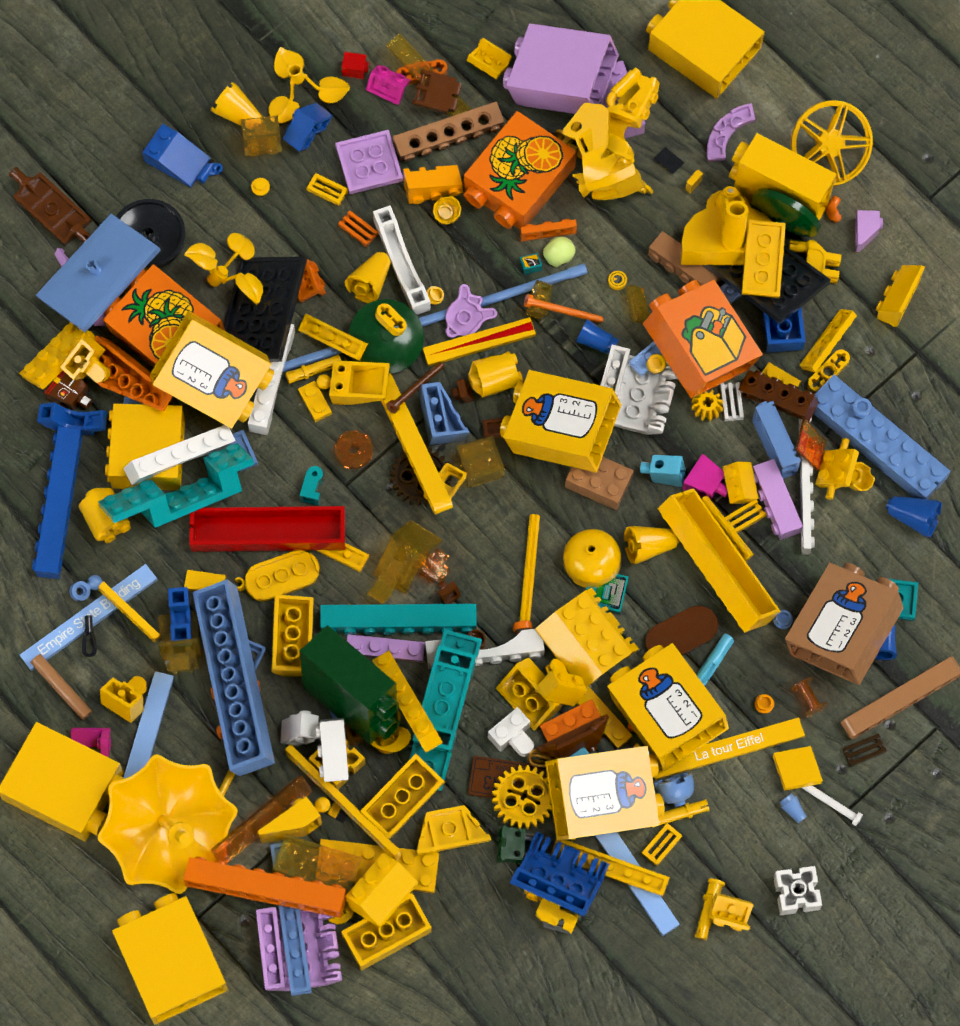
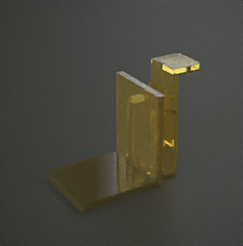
[368,520,442,604]
[158,611,201,675]

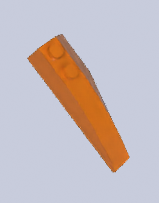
[87,336,173,411]

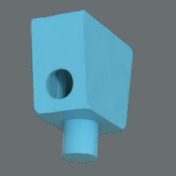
[640,455,686,487]

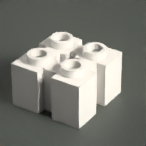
[773,866,822,915]

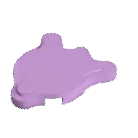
[445,284,497,338]

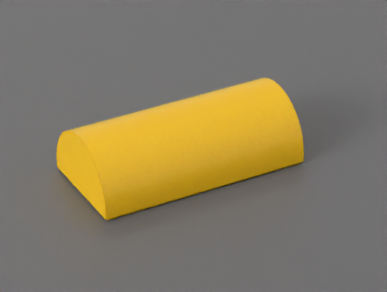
[271,594,314,677]

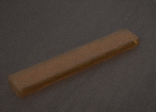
[211,775,313,864]

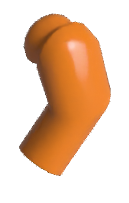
[826,196,842,223]

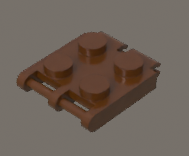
[412,69,462,114]

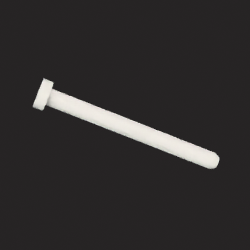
[802,786,863,826]

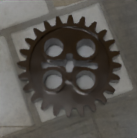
[390,447,452,507]

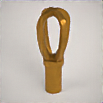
[527,750,555,768]

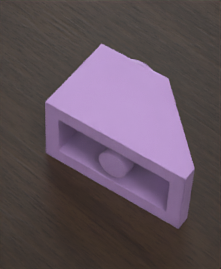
[855,210,883,252]

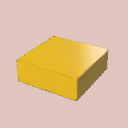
[685,170,703,194]

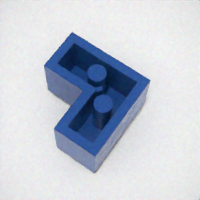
[283,103,333,152]

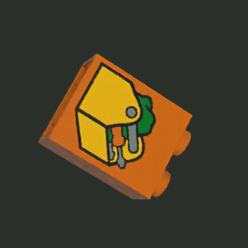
[643,280,763,399]

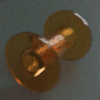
[791,677,828,717]

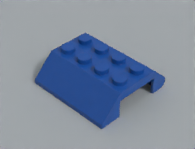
[510,832,610,916]

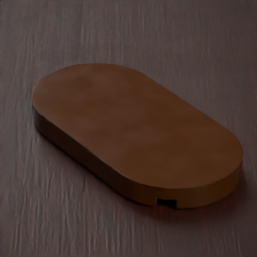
[645,606,718,656]

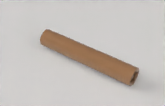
[30,654,92,720]

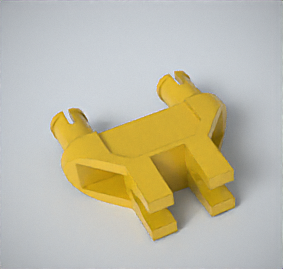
[789,239,841,284]

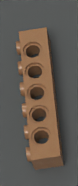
[392,101,504,162]

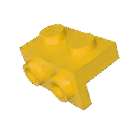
[467,38,512,79]
[707,893,754,931]

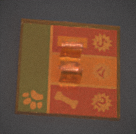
[796,419,827,471]

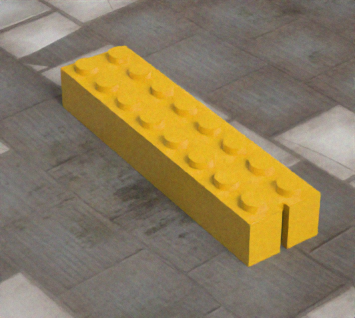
[658,488,781,633]

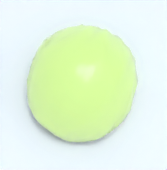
[543,237,575,267]

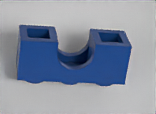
[168,587,193,651]

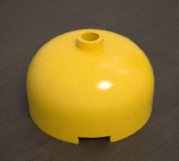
[563,529,621,588]

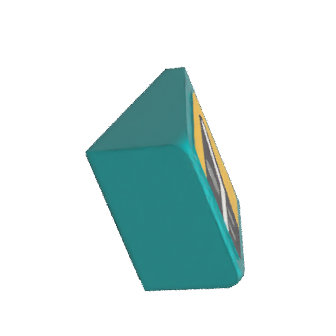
[520,253,542,275]

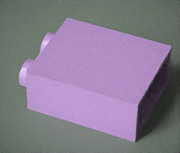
[503,24,619,114]

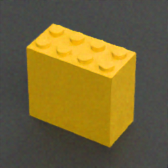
[105,404,185,490]

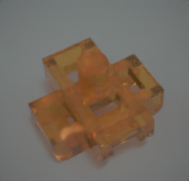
[415,548,451,583]

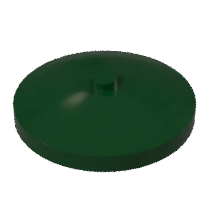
[751,189,821,237]
[348,299,424,374]

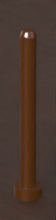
[386,362,444,414]

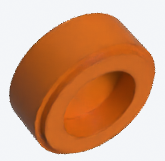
[513,620,533,634]

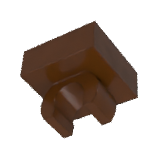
[450,378,474,403]
[437,580,461,604]

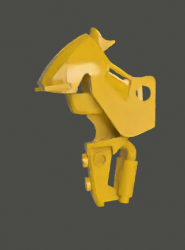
[562,67,660,200]

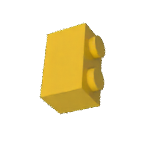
[722,462,759,504]

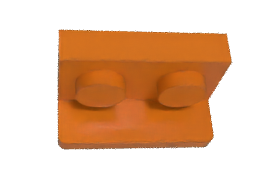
[298,259,326,302]

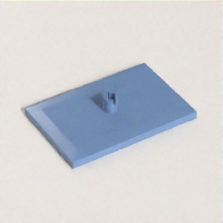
[36,214,161,333]

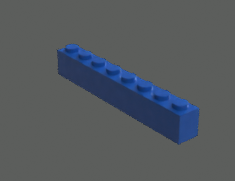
[32,427,83,579]

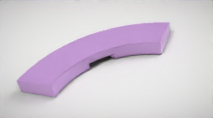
[707,103,755,163]

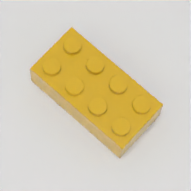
[361,754,445,839]
[341,893,432,971]

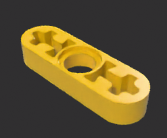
[807,350,850,394]

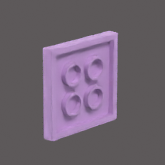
[335,130,403,194]

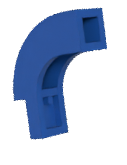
[37,402,108,435]

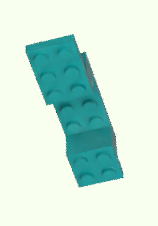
[98,443,254,528]
[409,629,482,792]

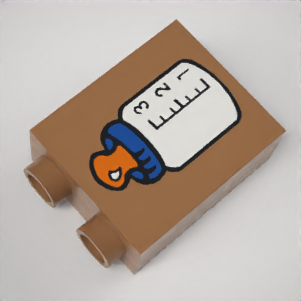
[785,562,904,685]

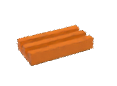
[338,211,378,247]

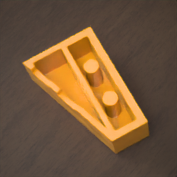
[403,165,463,204]

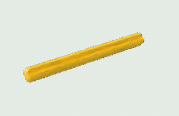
[520,514,540,621]

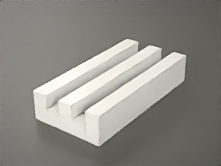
[720,382,744,421]

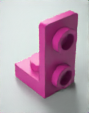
[71,728,111,757]

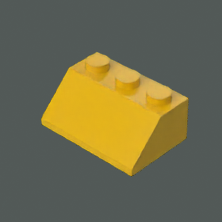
[876,265,925,328]
[496,658,564,731]
[345,853,418,927]

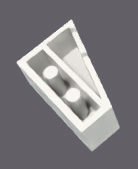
[316,718,349,782]

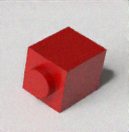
[342,52,370,79]

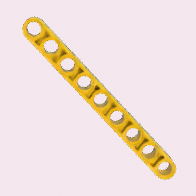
[381,373,453,515]

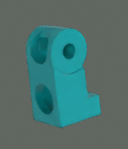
[299,466,324,506]

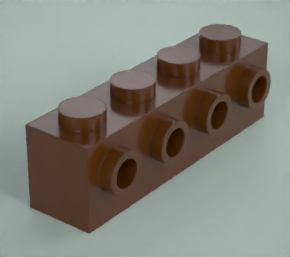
[738,370,819,422]

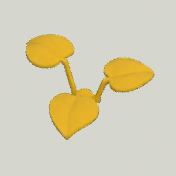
[269,47,350,123]
[184,233,263,305]

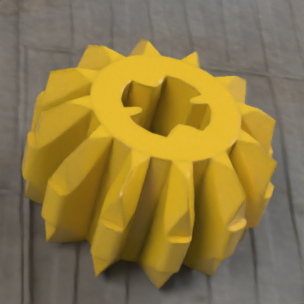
[691,389,723,421]

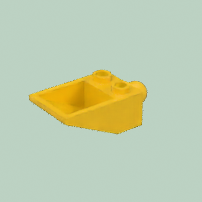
[316,361,390,405]
[257,797,330,843]

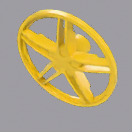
[790,100,873,186]

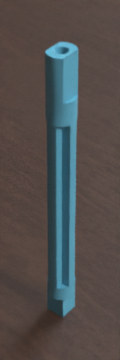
[648,633,734,754]

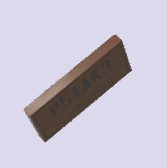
[468,756,548,805]

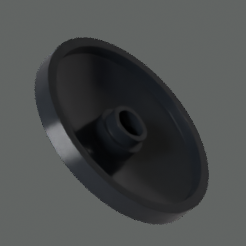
[116,199,186,270]

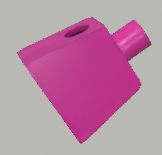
[682,454,728,500]

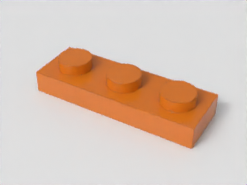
[520,219,577,242]
[540,699,601,742]

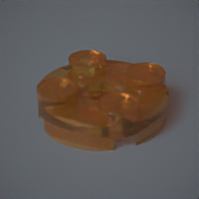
[335,430,373,469]

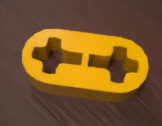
[375,304,407,336]

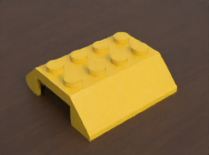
[535,588,639,688]

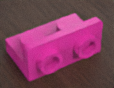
[366,65,410,105]

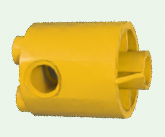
[468,351,523,398]
[78,488,131,543]

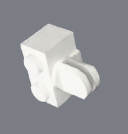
[488,707,534,757]
[281,711,321,746]

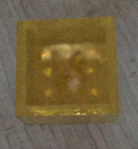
[241,115,282,156]
[457,436,505,488]

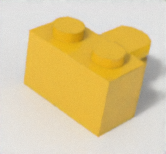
[60,338,110,383]
[538,659,587,706]
[100,676,147,723]

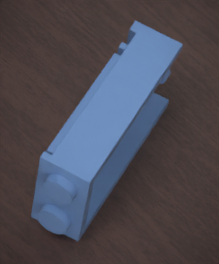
[752,401,801,479]

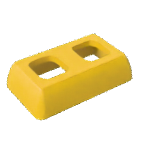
[424,463,467,499]

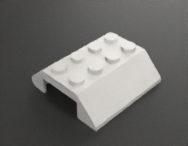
[600,345,677,435]

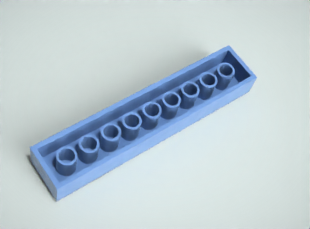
[193,579,275,776]

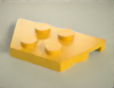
[416,805,491,856]

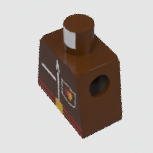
[44,371,93,411]

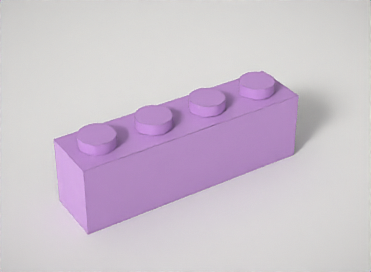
[753,459,803,540]

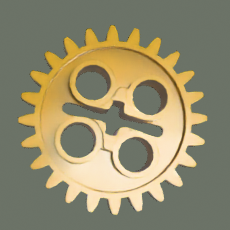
[492,765,552,830]

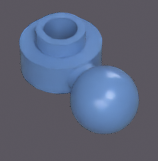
[69,575,103,601]

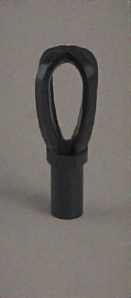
[82,615,97,657]

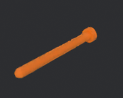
[524,294,603,323]

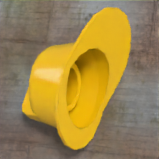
[371,726,411,754]

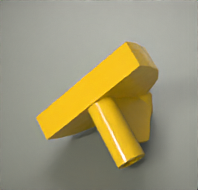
[680,186,784,265]

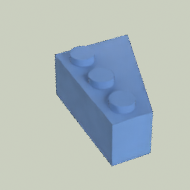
[418,382,469,445]

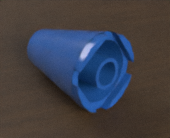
[886,496,942,538]

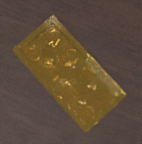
[273,834,362,893]

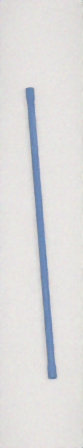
[283,263,587,372]

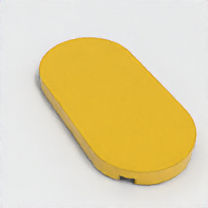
[244,550,319,601]

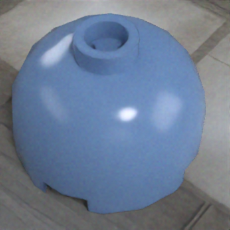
[654,773,695,807]

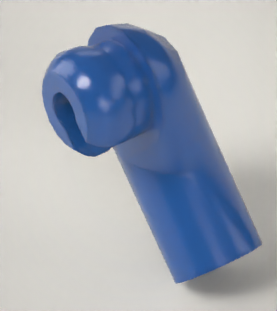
[197,163,223,183]

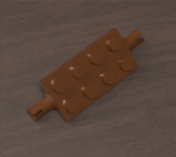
[9,167,92,246]

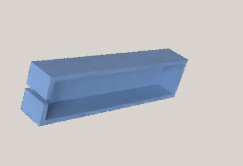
[813,375,950,499]

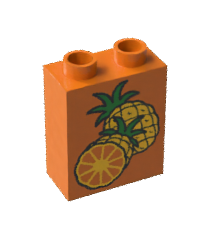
[464,111,577,230]
[103,264,225,368]

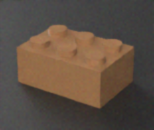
[565,457,634,510]

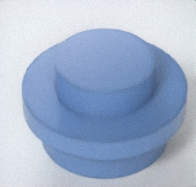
[773,610,793,629]

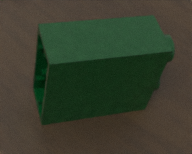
[299,625,400,745]

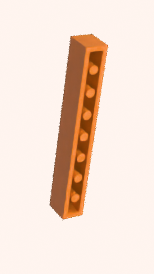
[183,856,347,918]

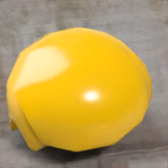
[433,196,461,225]
[849,462,875,491]

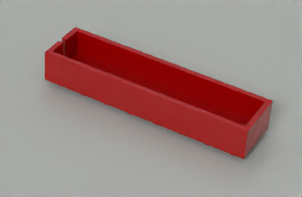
[189,506,346,552]

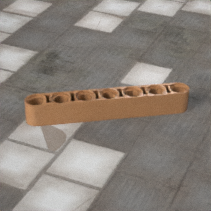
[841,656,960,740]

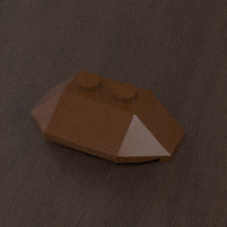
[536,714,609,759]

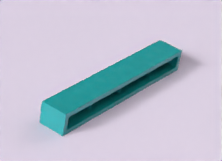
[321,604,477,635]

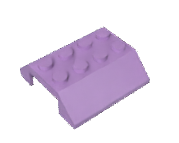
[256,907,342,991]

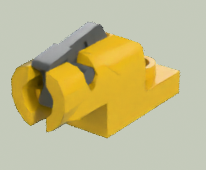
[524,890,579,934]

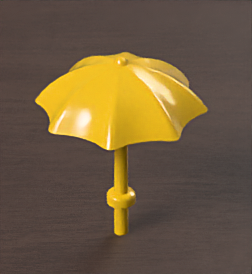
[98,754,238,894]

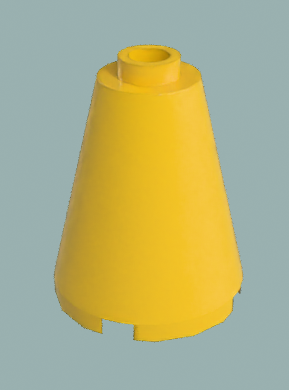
[211,82,263,131]
[345,252,391,303]
[624,526,680,564]

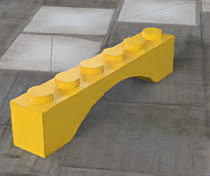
[372,650,443,753]

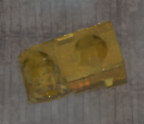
[526,280,552,319]

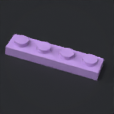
[347,634,425,663]

